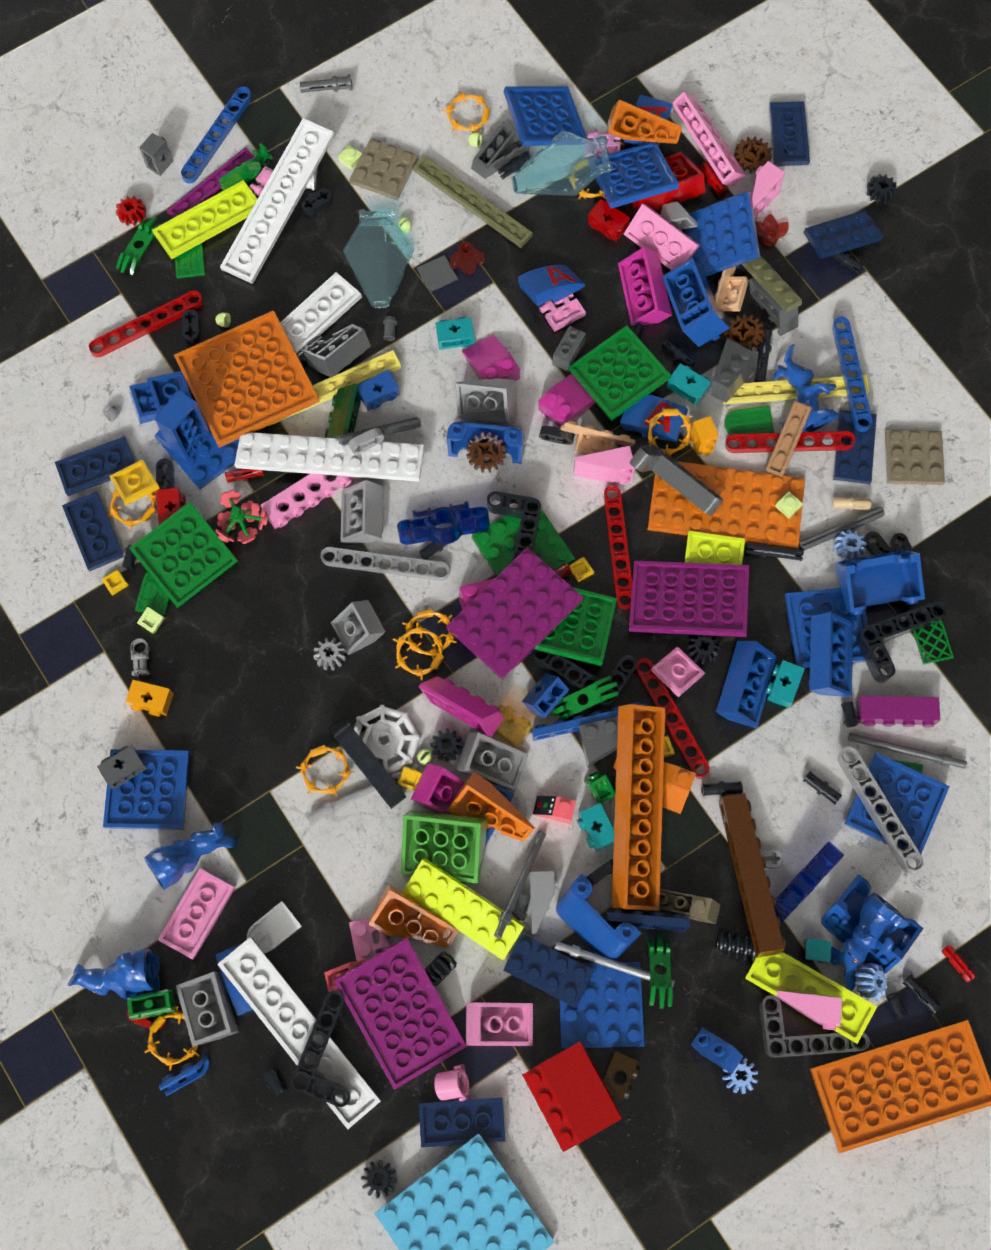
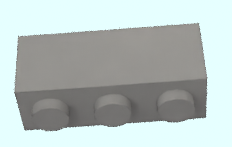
[341,480,383,544]
[176,972,239,1046]

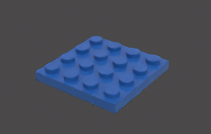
[503,86,588,146]
[588,142,679,208]
[685,191,760,277]
[154,408,239,490]
[784,588,873,668]
[103,749,190,830]
[844,752,950,854]
[559,962,644,1049]

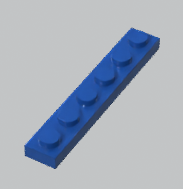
[531,702,647,741]

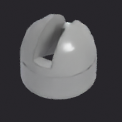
[102,406,119,422]

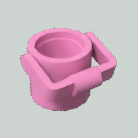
[434,1064,470,1101]

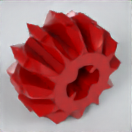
[116,196,146,226]

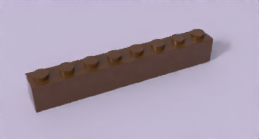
[719,793,786,958]

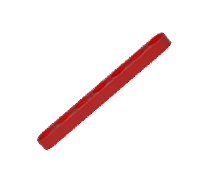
[89,291,203,358]
[725,431,855,453]
[603,485,632,610]
[636,658,710,779]

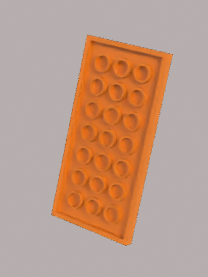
[648,461,805,549]
[810,1020,991,1153]

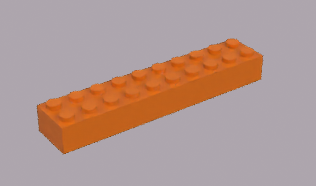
[612,704,665,911]

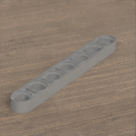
[321,547,450,581]

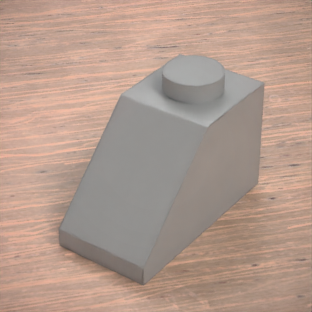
[660,202,698,230]

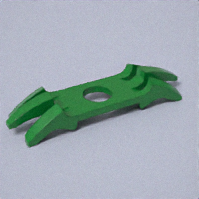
[116,217,161,275]
[550,676,619,721]
[647,933,673,1009]

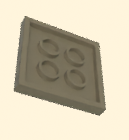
[349,138,418,201]
[885,429,945,485]

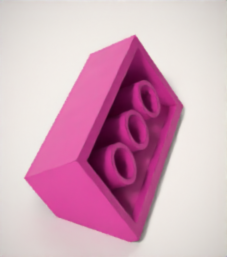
[618,246,672,327]
[419,676,504,738]

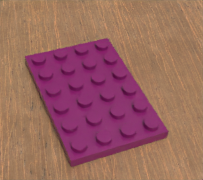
[446,547,584,680]
[629,561,749,637]
[334,937,467,1090]

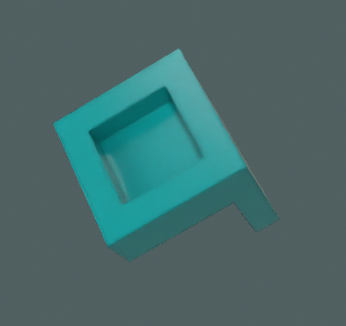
[803,938,832,964]

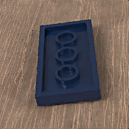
[769,101,810,166]
[803,210,883,259]
[833,410,877,485]
[55,436,135,496]
[62,491,125,572]
[605,909,690,932]
[503,933,595,1008]
[419,1097,505,1148]

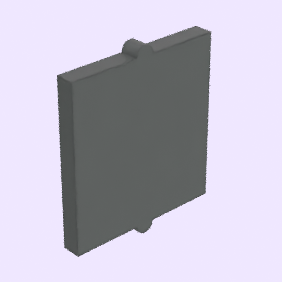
[417,255,458,292]

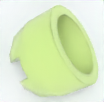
[468,132,482,147]
[397,217,412,233]
[215,312,231,327]
[417,749,433,766]

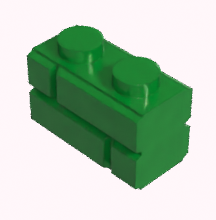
[127,989,176,1020]

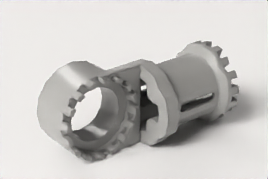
[130,638,150,677]

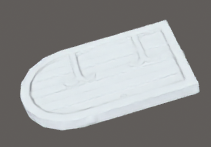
[247,901,302,953]

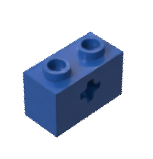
[358,370,400,411]
[521,673,569,718]
[691,1027,743,1074]

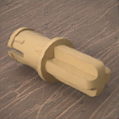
[833,496,871,511]

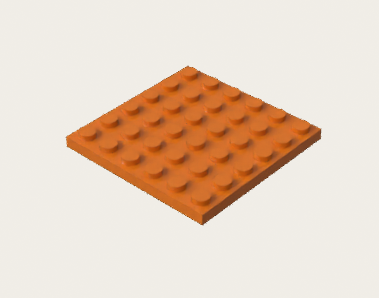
[174,310,320,448]

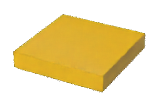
[109,459,160,506]

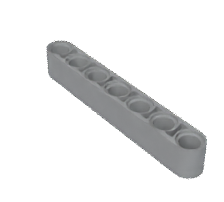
[837,747,923,873]

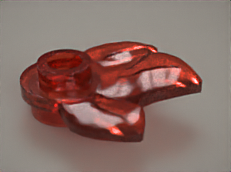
[755,214,789,246]
[450,242,485,275]

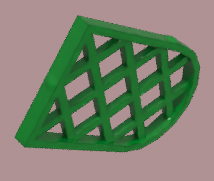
[913,617,954,665]

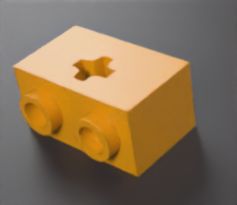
[690,416,719,456]
[125,680,173,717]

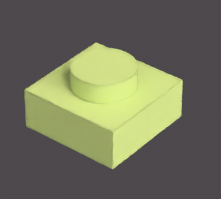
[338,145,362,169]
[775,492,803,519]
[137,607,165,634]

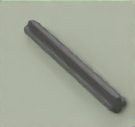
[338,417,421,446]
[799,507,885,551]

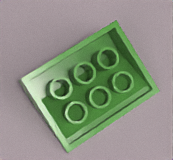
[401,810,487,884]

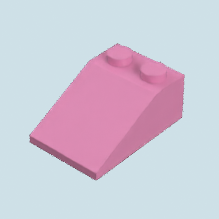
[751,161,785,220]
[573,446,635,485]
[777,991,842,1030]
[466,1003,533,1046]

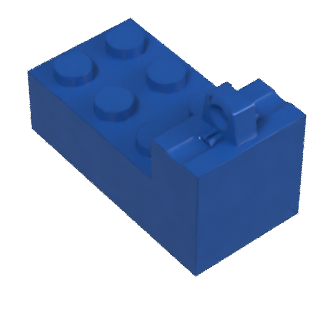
[662,258,730,347]
[155,390,211,462]

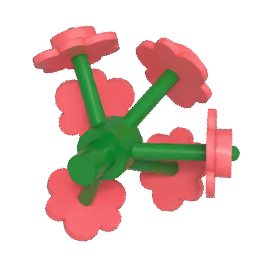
[215,490,268,544]

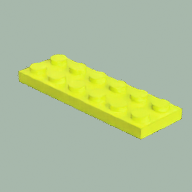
[152,180,258,259]
[402,858,525,960]
[745,952,877,1044]

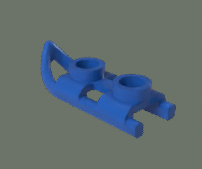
[159,1053,209,1096]

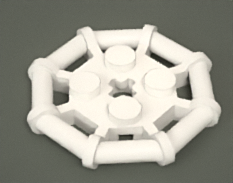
[354,705,421,774]

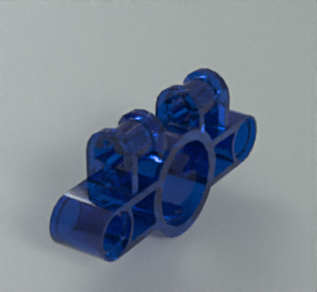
[397,501,490,545]
[774,841,844,924]

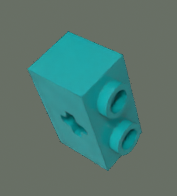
[435,317,475,350]
[667,363,711,407]
[766,660,805,708]
[577,803,614,852]

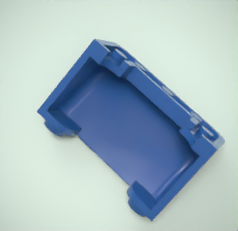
[447,421,525,464]
[835,550,925,614]
[556,874,641,961]
[821,874,924,973]

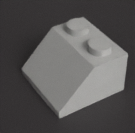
[331,600,385,655]

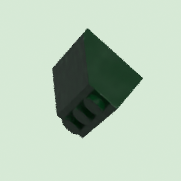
[325,384,361,439]

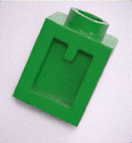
[584,771,616,804]

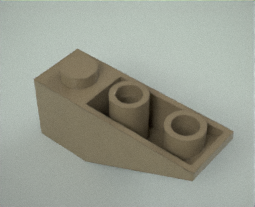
[659,889,720,924]

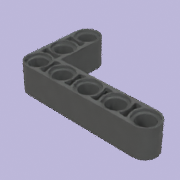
[629,444,723,516]
[759,995,870,1058]

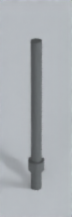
[848,733,967,769]
[494,831,546,939]

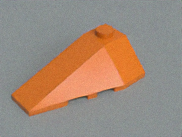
[608,100,682,144]
[613,758,696,814]
[448,772,535,842]
[368,884,459,948]

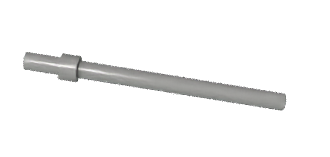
[308,763,419,820]
[555,941,675,987]

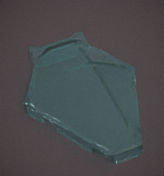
[511,131,613,196]
[343,209,414,308]

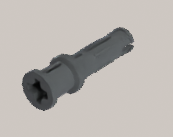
[300,74,352,93]

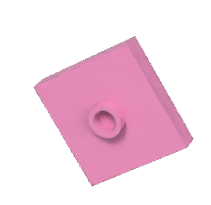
[651,646,705,697]

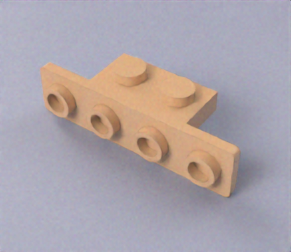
[714,266,749,313]
[560,421,636,455]

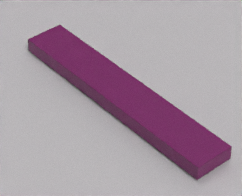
[166,147,255,219]

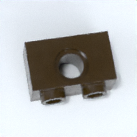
[603,1051,640,1102]

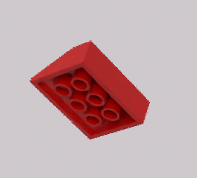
[631,152,706,212]
[522,1041,623,1152]

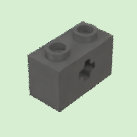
[139,133,173,176]
[553,326,586,372]
[97,745,147,790]

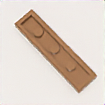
[765,400,813,478]

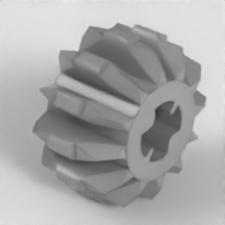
[313,638,346,671]

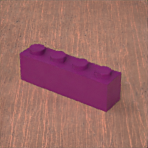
[856,696,941,728]

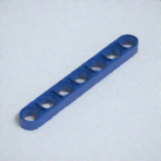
[181,87,252,184]
[832,317,872,432]

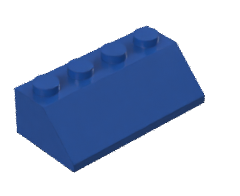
[809,612,853,697]
[716,641,778,728]

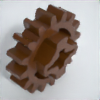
[734,136,772,174]
[724,314,765,351]
[466,432,506,473]

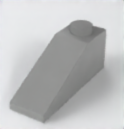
[530,871,559,936]

